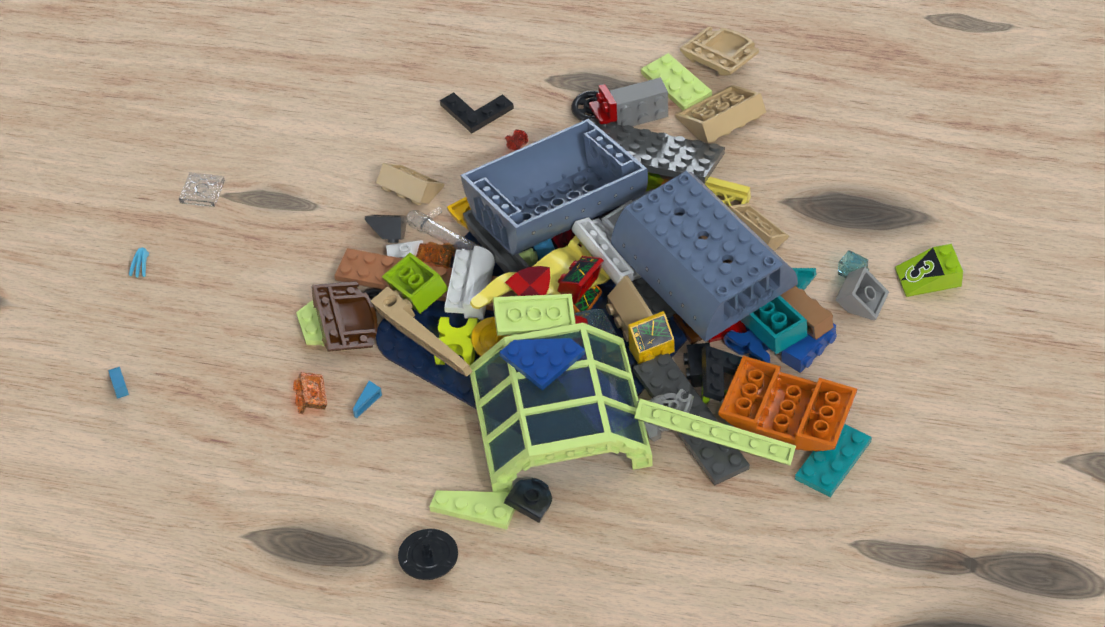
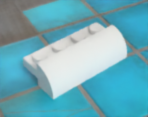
[572,217,641,285]
[444,246,495,320]

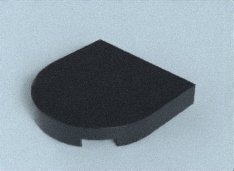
[504,478,552,523]

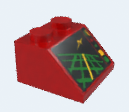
[557,256,604,304]

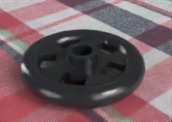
[571,91,599,121]

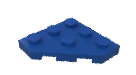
[499,338,585,391]

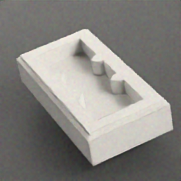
[386,240,425,259]

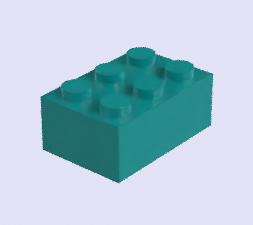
[741,296,808,354]

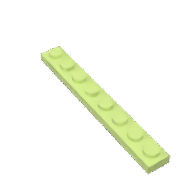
[634,399,796,466]

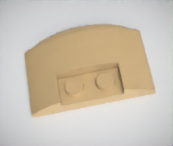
[680,27,759,76]

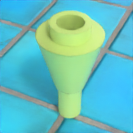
[518,248,538,266]

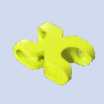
[434,317,478,366]

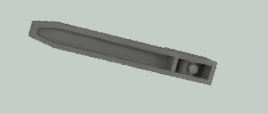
[463,210,530,273]

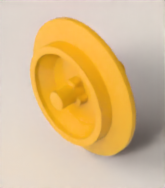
[471,317,507,364]

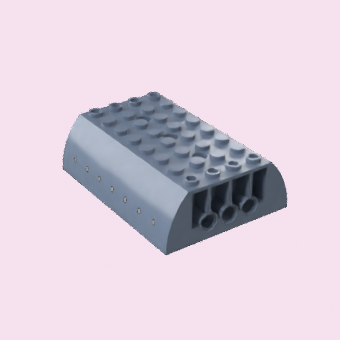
[460,119,648,255]
[611,171,798,342]

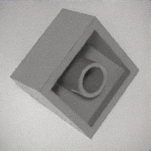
[836,267,889,320]

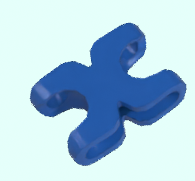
[723,326,782,363]

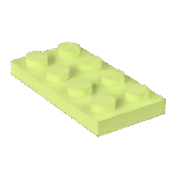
[641,53,712,110]
[493,294,576,336]

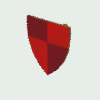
[505,266,551,296]

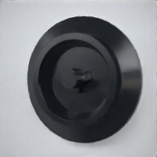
[398,529,458,580]

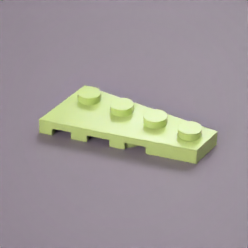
[429,490,515,529]

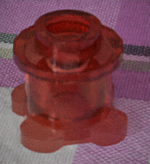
[505,129,528,151]

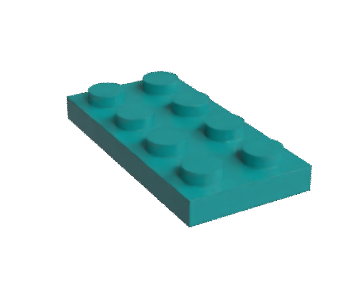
[795,424,872,498]

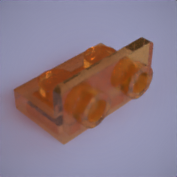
[416,242,456,269]
[293,372,327,414]

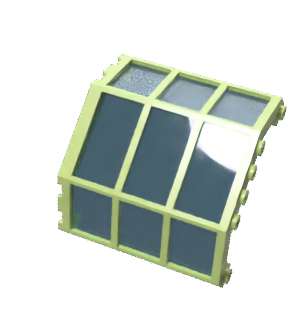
[470,323,653,492]

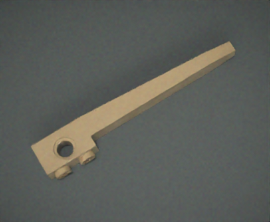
[371,286,473,377]

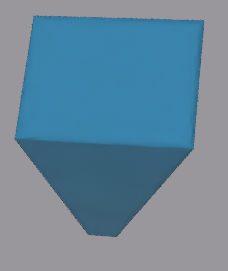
[108,367,129,399]
[353,380,382,418]

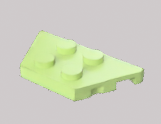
[296,300,324,346]

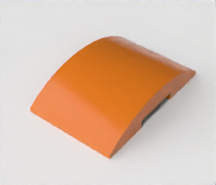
[718,356,858,451]

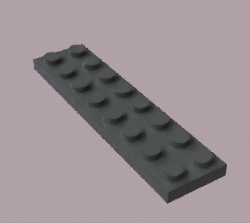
[633,353,750,486]

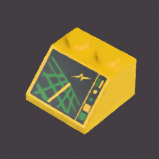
[628,311,675,364]

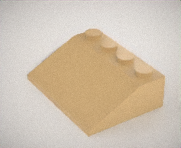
[675,85,767,143]

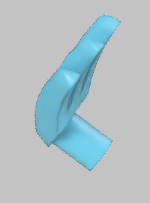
[129,247,149,278]

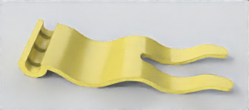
[470,235,611,336]

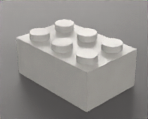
[610,77,668,127]

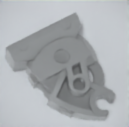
[637,389,694,442]

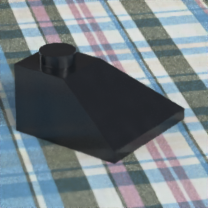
[365,214,408,243]

